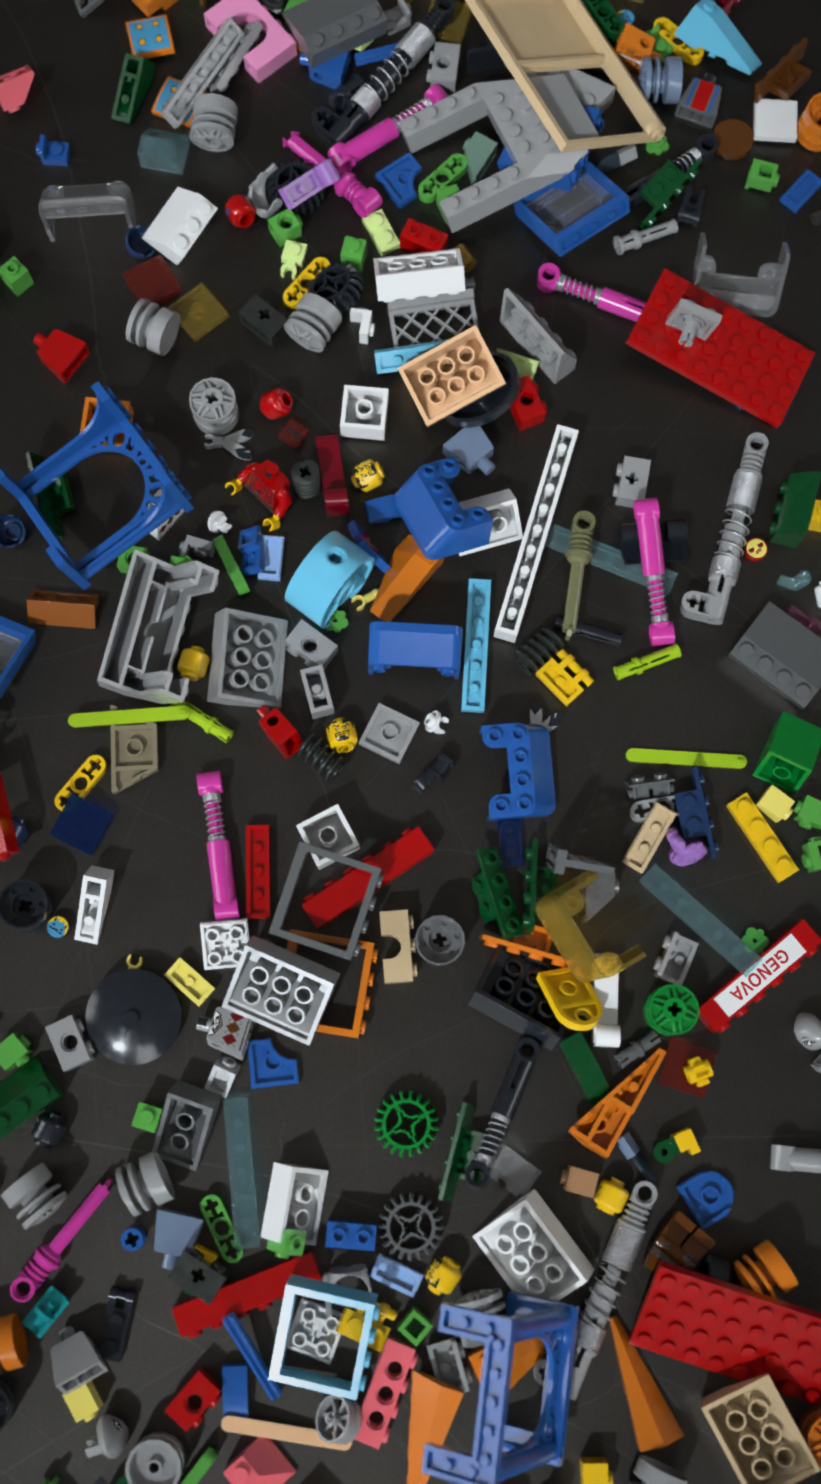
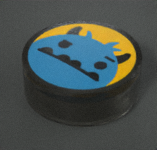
[617,9,635,26]
[46,915,71,940]

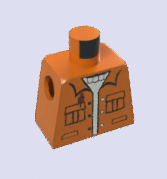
[614,23,662,73]

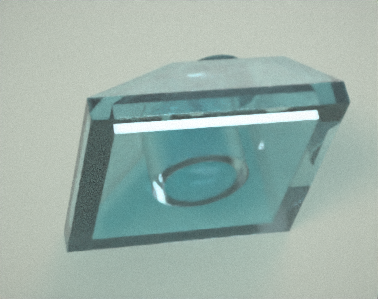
[137,128,191,174]

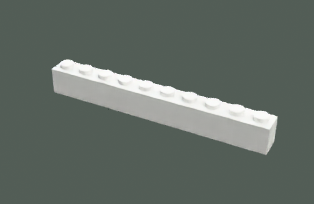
[493,424,579,643]

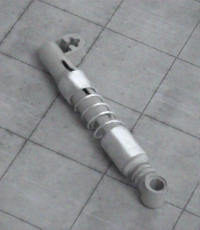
[680,432,769,625]
[533,1180,657,1400]

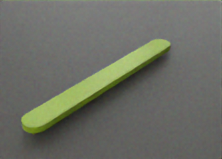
[68,706,190,728]
[626,748,747,769]

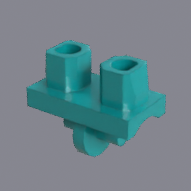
[21,1285,71,1339]

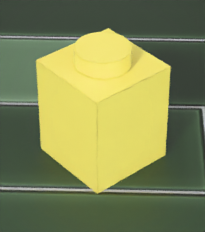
[755,785,795,823]
[63,1381,103,1423]

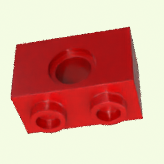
[400,218,448,254]
[510,375,547,431]
[164,1366,222,1432]

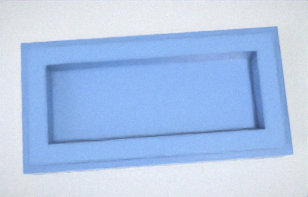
[258,535,285,581]
[369,1253,424,1298]

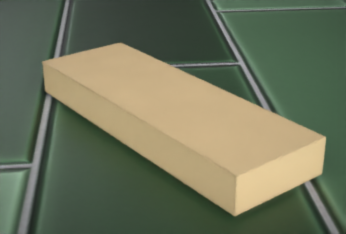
[621,802,677,874]

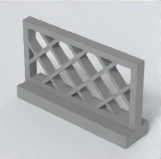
[387,288,479,347]

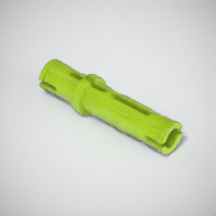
[613,643,681,680]
[169,700,234,743]

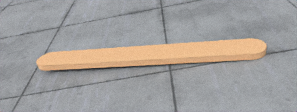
[221,1415,352,1451]

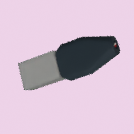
[594,144,638,173]

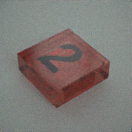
[278,418,309,450]

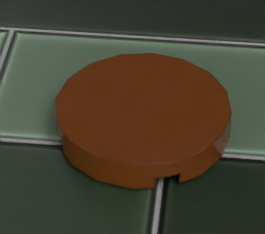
[712,119,754,160]

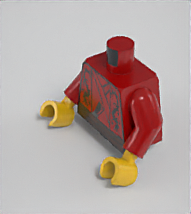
[225,460,292,531]

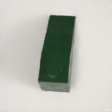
[111,53,156,124]

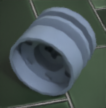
[638,56,683,104]

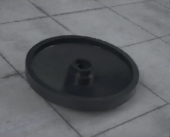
[443,351,520,428]
[85,968,182,1065]

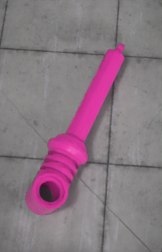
[282,131,382,218]
[10,1177,113,1302]

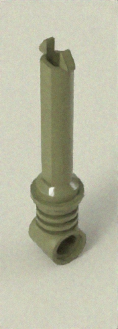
[562,511,596,641]

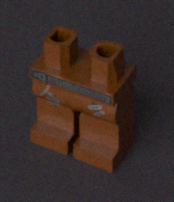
[642,1209,716,1273]

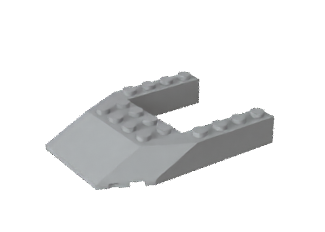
[398,73,600,233]

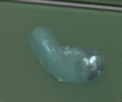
[777,570,812,591]

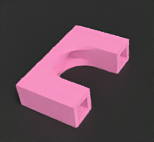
[204,0,297,83]

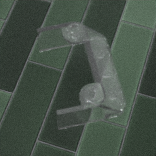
[38,181,136,242]
[692,232,791,317]

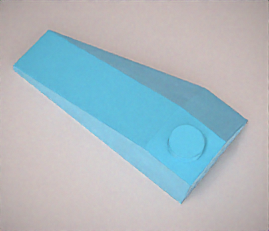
[674,0,762,75]

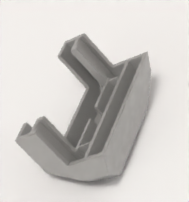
[97,549,219,704]

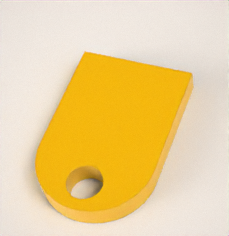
[536,965,602,1031]

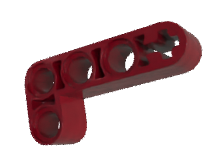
[315,433,349,518]

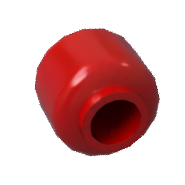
[225,194,256,228]
[260,388,293,420]

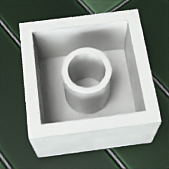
[340,385,389,441]
[296,804,360,870]

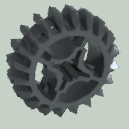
[378,1192,444,1261]

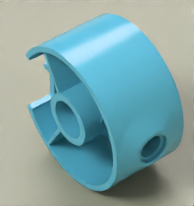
[285,530,375,628]

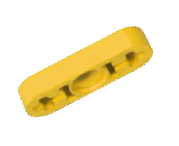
[653,17,704,65]
[283,257,330,310]
[55,755,108,813]

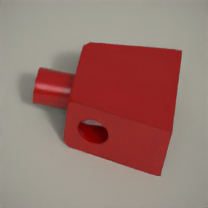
[33,329,91,384]
[256,705,303,760]

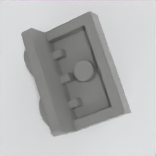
[653,931,699,986]
[426,1336,472,1392]

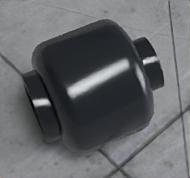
[31,1110,68,1149]

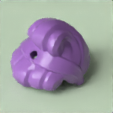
[666,827,708,866]

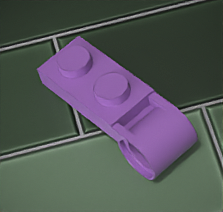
[278,158,341,210]

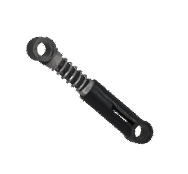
[603,134,719,223]
[465,1037,540,1191]

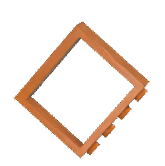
[286,929,378,1039]

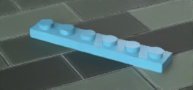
[461,578,491,713]

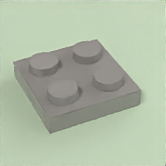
[358,703,420,765]

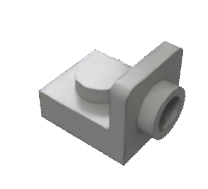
[384,0,412,36]
[178,535,215,558]
[204,1055,242,1099]

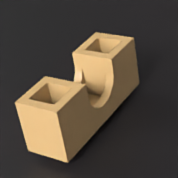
[380,909,417,984]

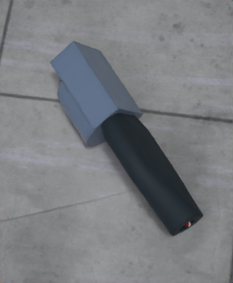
[617,1131,658,1183]

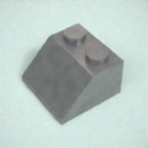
[580,871,619,923]

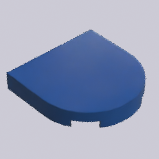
[676,1170,734,1230]

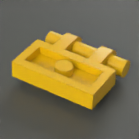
[535,649,594,707]
[335,1302,398,1353]

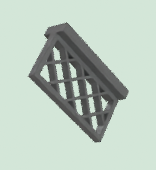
[545,842,615,875]

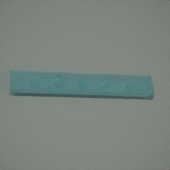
[544,524,678,595]
[639,864,763,977]
[223,1097,260,1250]

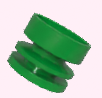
[643,984,700,1036]

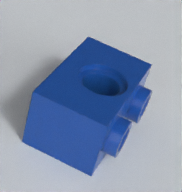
[325,1219,377,1251]

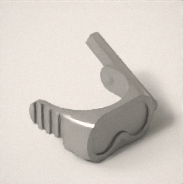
[248,163,283,218]
[323,1264,372,1317]

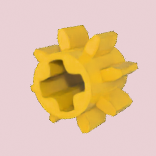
[684,1056,713,1087]

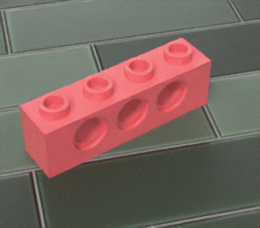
[354,1334,418,1450]

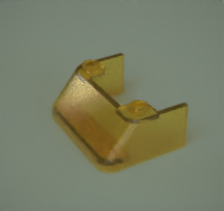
[535,870,646,983]

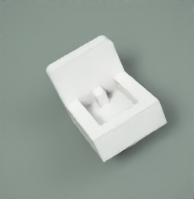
[350,307,375,344]

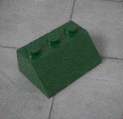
[768,471,821,549]
[0,1056,65,1140]

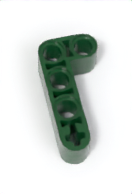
[581,0,625,47]

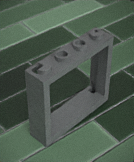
[269,841,384,961]

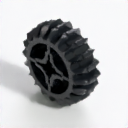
[268,158,326,216]
[307,262,364,315]

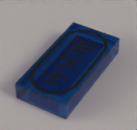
[497,819,524,867]

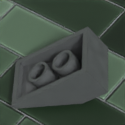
[152,1080,222,1171]

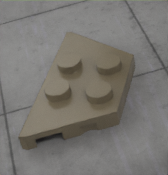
[110,705,159,794]

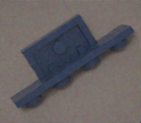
[674,766,719,860]

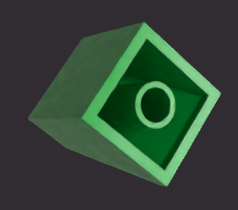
[752,711,821,795]

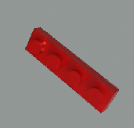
[246,825,271,919]

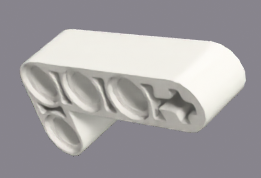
[591,953,621,1048]

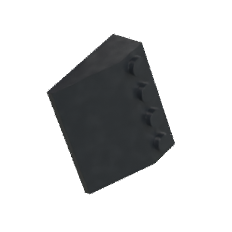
[468,938,566,1051]

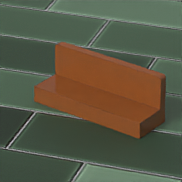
[27,589,100,629]

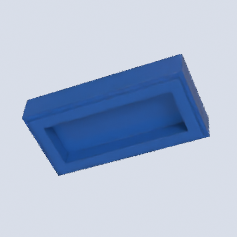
[780,169,821,214]

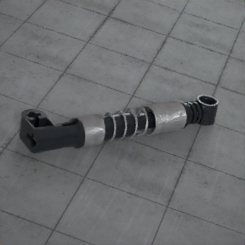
[311,0,456,146]

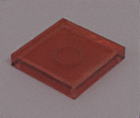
[122,254,181,304]
[657,1037,717,1099]

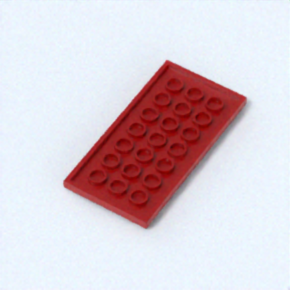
[625,268,815,428]
[629,1261,821,1407]

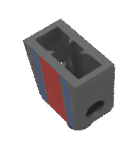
[675,73,722,129]

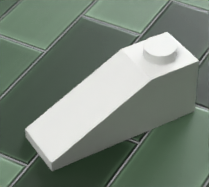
[74,865,114,944]

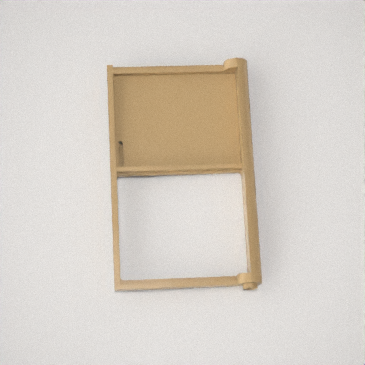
[465,0,666,152]

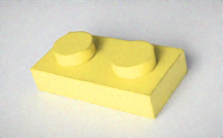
[164,958,216,1007]

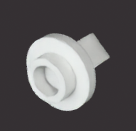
[208,510,232,533]
[424,710,449,734]

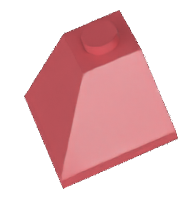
[0,65,35,113]
[223,1437,296,1484]

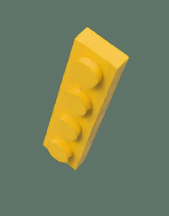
[726,792,799,883]

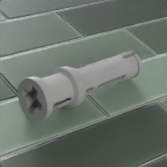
[613,219,678,255]

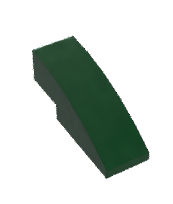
[558,1031,611,1107]

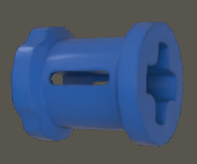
[121,1226,147,1251]

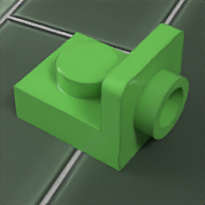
[646,25,674,64]

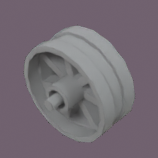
[315,1395,362,1445]

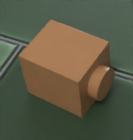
[560,1165,599,1198]

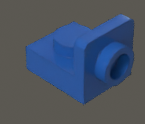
[36,134,70,166]

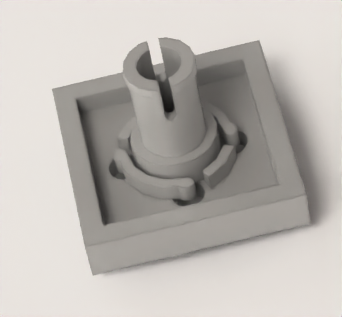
[665,298,723,347]

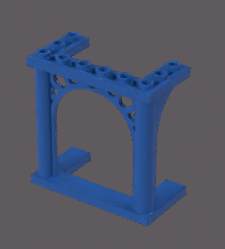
[0,381,194,590]
[421,1291,579,1484]

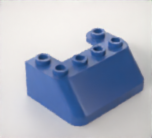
[394,456,493,560]
[479,723,556,821]

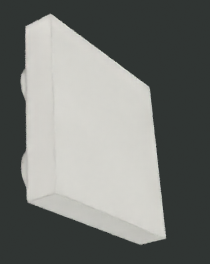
[753,99,797,143]
[200,918,250,970]
[287,1297,343,1365]

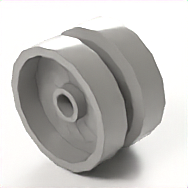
[125,1431,186,1484]

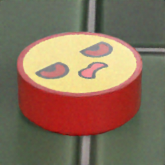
[744,538,768,562]

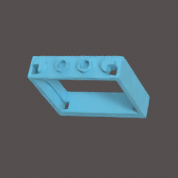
[268,1274,380,1400]

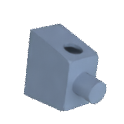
[443,426,496,475]
[154,1207,205,1270]

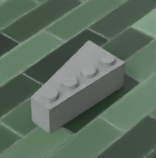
[526,69,616,114]

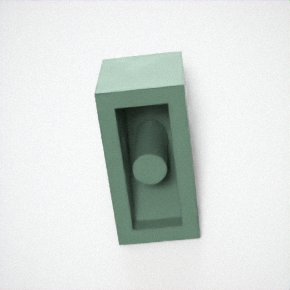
[463,132,498,185]

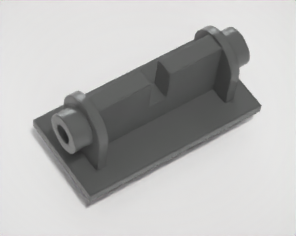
[625,772,675,800]

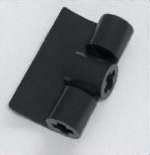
[617,519,690,565]

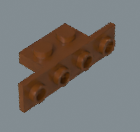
[754,37,812,104]

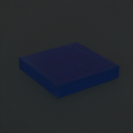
[49,793,114,856]

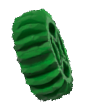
[374,1091,439,1157]

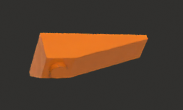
[370,535,444,622]
[467,1337,547,1390]

